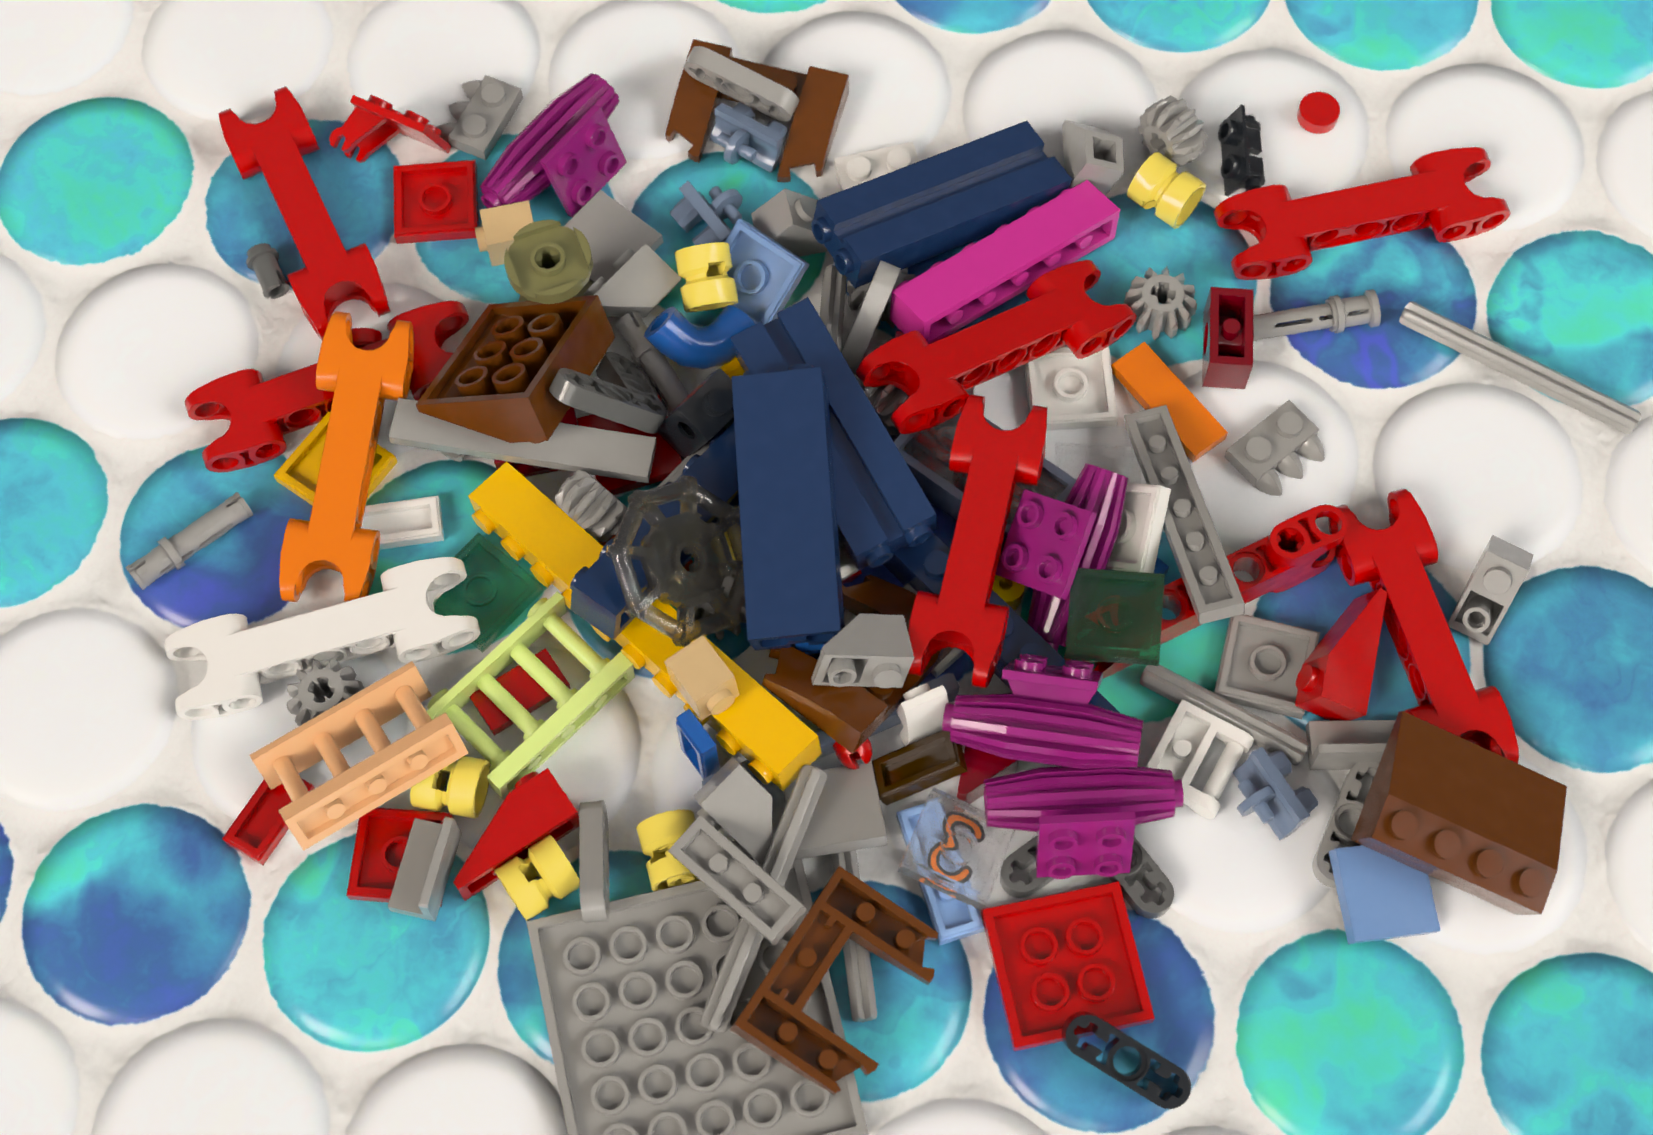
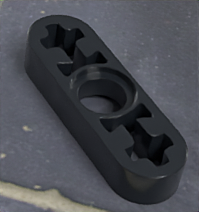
[1062,1011,1191,1109]

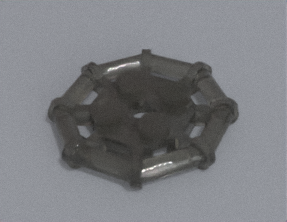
[607,475,745,647]

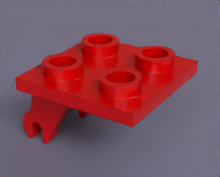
[329,95,452,163]

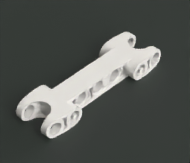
[164,557,480,720]

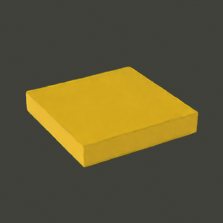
[273,412,398,506]

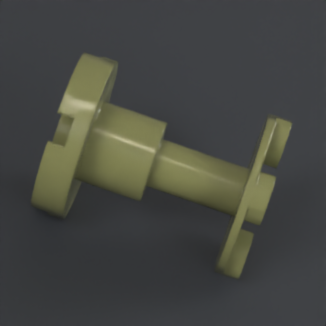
[504,220,593,304]

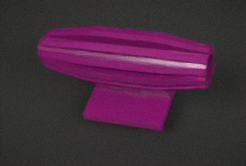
[480,73,627,217]
[996,463,1128,651]
[942,654,1143,769]
[984,766,1184,879]

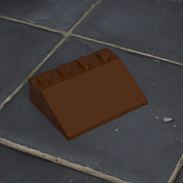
[416,295,615,444]
[1351,711,1567,915]

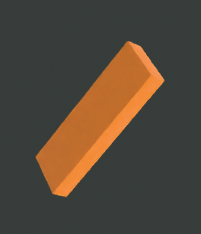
[1111,341,1228,462]

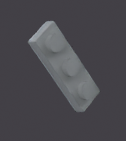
[668,816,807,946]

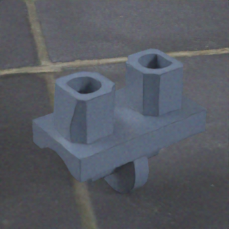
[710,102,787,172]
[669,181,743,245]
[1233,747,1318,840]

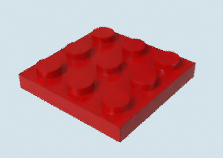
[981,881,1155,1051]

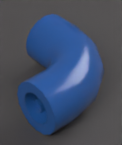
[644,305,756,370]

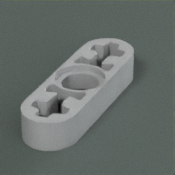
[684,46,799,122]
[841,260,901,375]
[1312,762,1379,888]
[579,800,610,923]

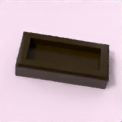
[872,730,967,806]

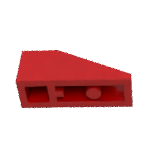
[1295,588,1388,721]
[453,768,579,901]

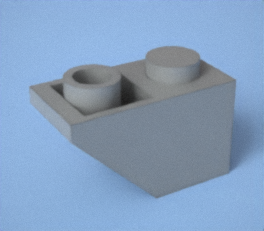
[1062,120,1125,196]
[751,189,828,257]
[584,243,682,317]
[1447,535,1534,646]
[811,613,914,688]
[694,757,772,866]

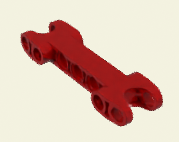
[218,86,391,341]
[1214,147,1511,280]
[856,260,1137,434]
[184,301,469,473]
[908,394,1048,689]
[1328,489,1519,763]
[1064,504,1348,679]

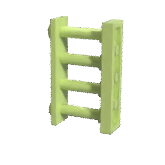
[427,591,635,801]

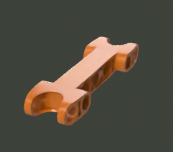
[279,311,414,602]

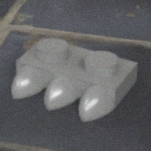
[436,75,523,160]
[1224,400,1325,496]

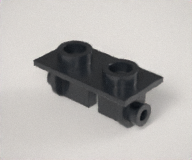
[1218,105,1265,196]

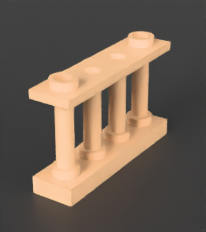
[250,661,469,851]

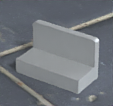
[1306,720,1396,770]
[387,817,462,922]

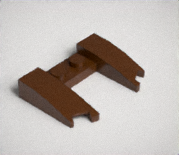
[665,39,849,183]
[762,574,954,754]
[730,866,938,1095]

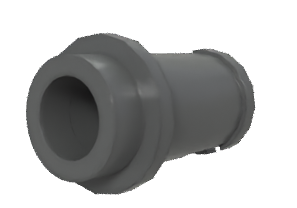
[246,243,290,299]

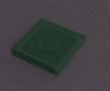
[433,532,544,653]
[1065,568,1165,666]

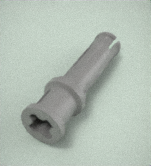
[1253,289,1381,342]

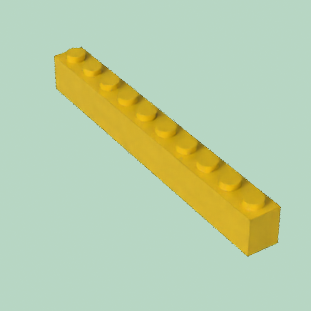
[468,462,822,791]

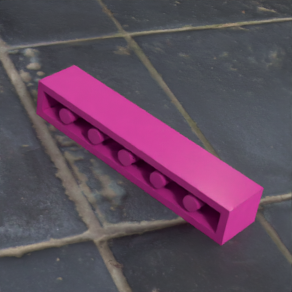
[890,180,1120,344]

